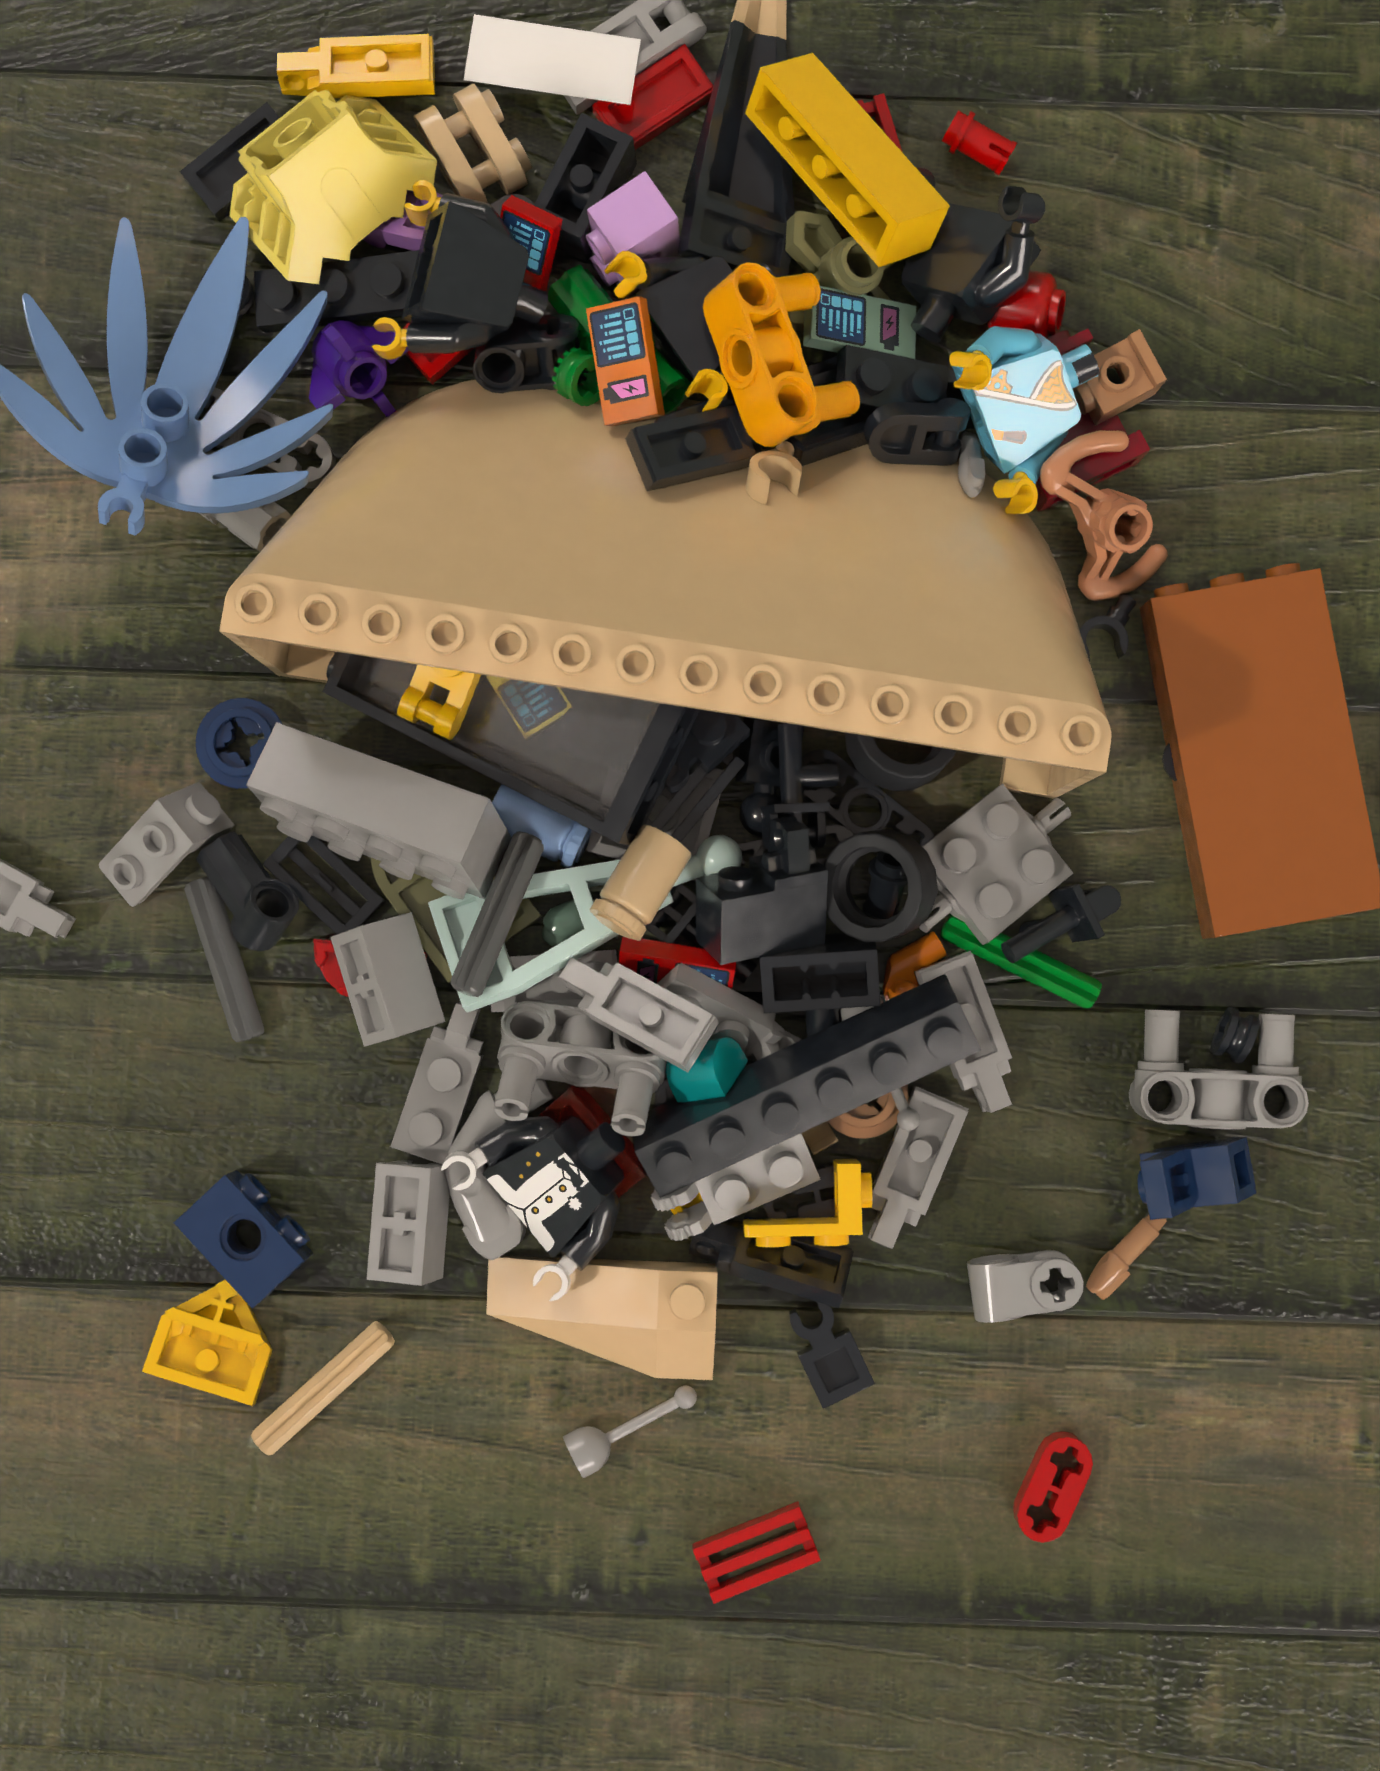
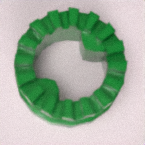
[552,348,600,406]

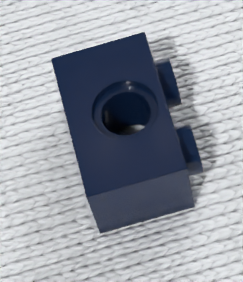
[174,1170,313,1308]

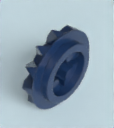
[196,698,283,789]

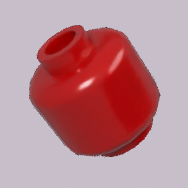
[988,270,1066,339]

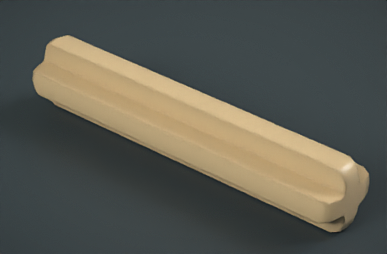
[251,1321,395,1456]

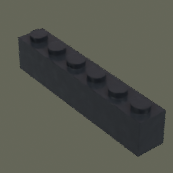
[633,974,981,1198]

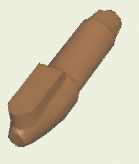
[1086,1215,1167,1300]

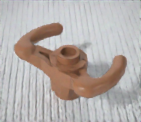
[1040,430,1168,601]

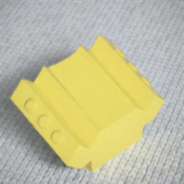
[229,90,437,285]

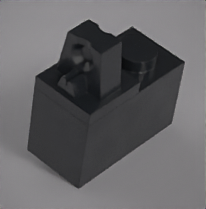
[696,816,828,965]

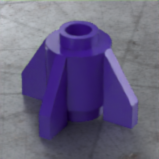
[309,320,409,417]

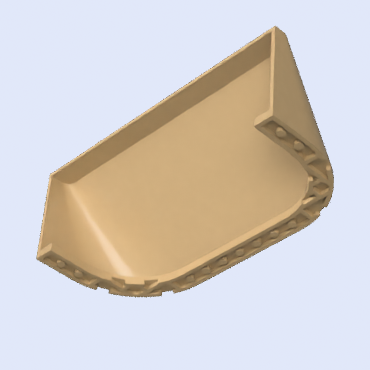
[219,380,1112,799]

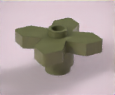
[785,211,897,331]

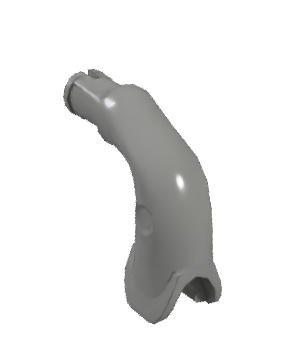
[445,1079,554,1260]

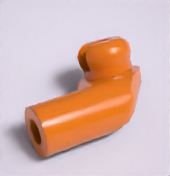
[882,931,947,1001]

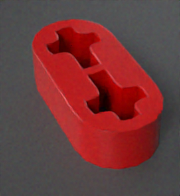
[1013,1431,1093,1543]

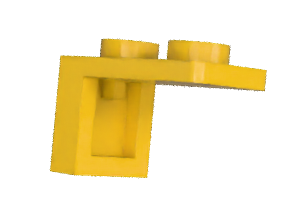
[743,1159,872,1247]

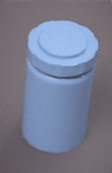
[492,784,592,868]

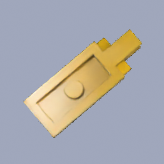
[277,34,435,98]

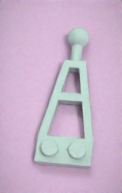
[428,835,742,1013]

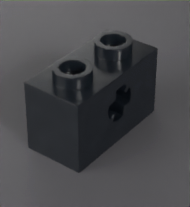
[534,113,637,262]

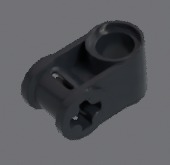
[473,314,585,394]

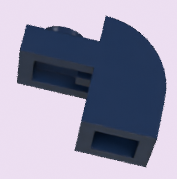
[1138,1136,1257,1220]

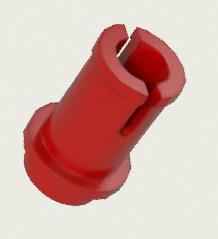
[942,110,1017,176]

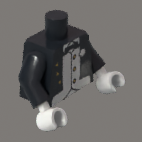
[441,1116,625,1301]

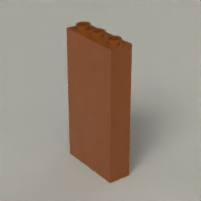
[1140,563,1380,939]

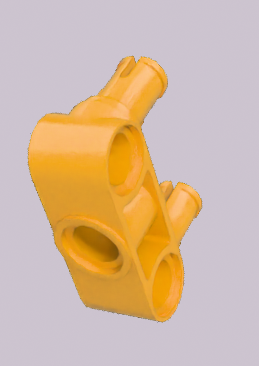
[703,262,860,447]

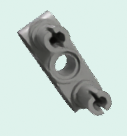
[494,1001,667,1136]
[1129,1010,1309,1129]

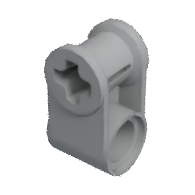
[967,1250,1084,1323]

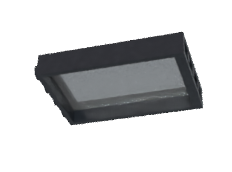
[322,652,700,845]

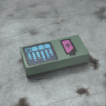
[803,286,916,359]

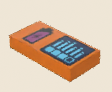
[586,296,665,427]

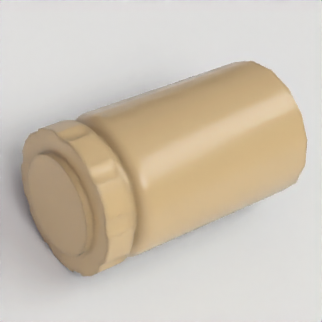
[590,825,691,941]

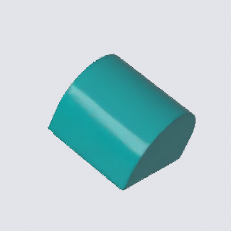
[666,1037,748,1103]

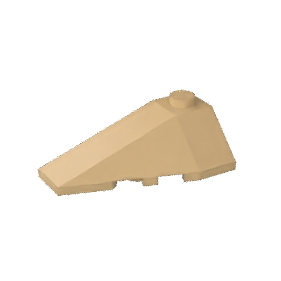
[486,1256,718,1380]

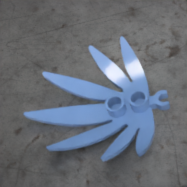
[0,217,333,536]

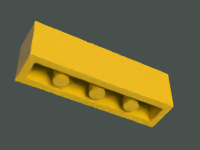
[745,53,950,267]

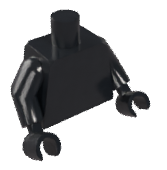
[901,167,1045,342]

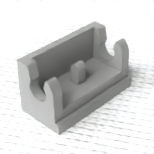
[330,912,445,1047]
[367,1160,450,1286]

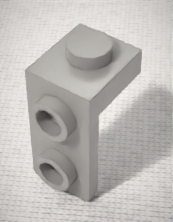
[99,782,234,907]

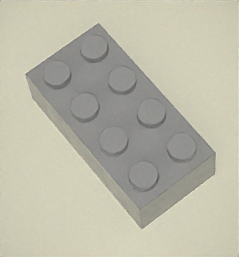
[246,722,512,899]

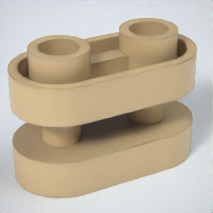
[413,84,532,203]

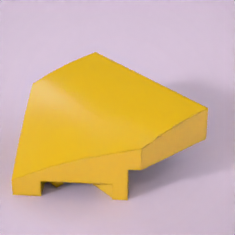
[142,1280,273,1406]

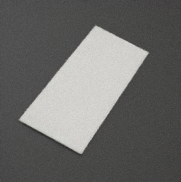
[464,14,641,105]

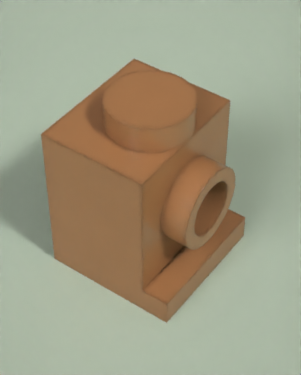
[1073,329,1167,426]

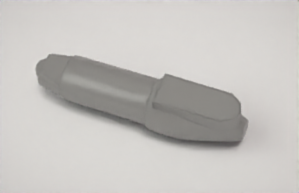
[958,431,985,498]

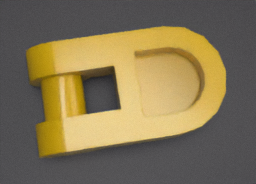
[397,665,481,740]

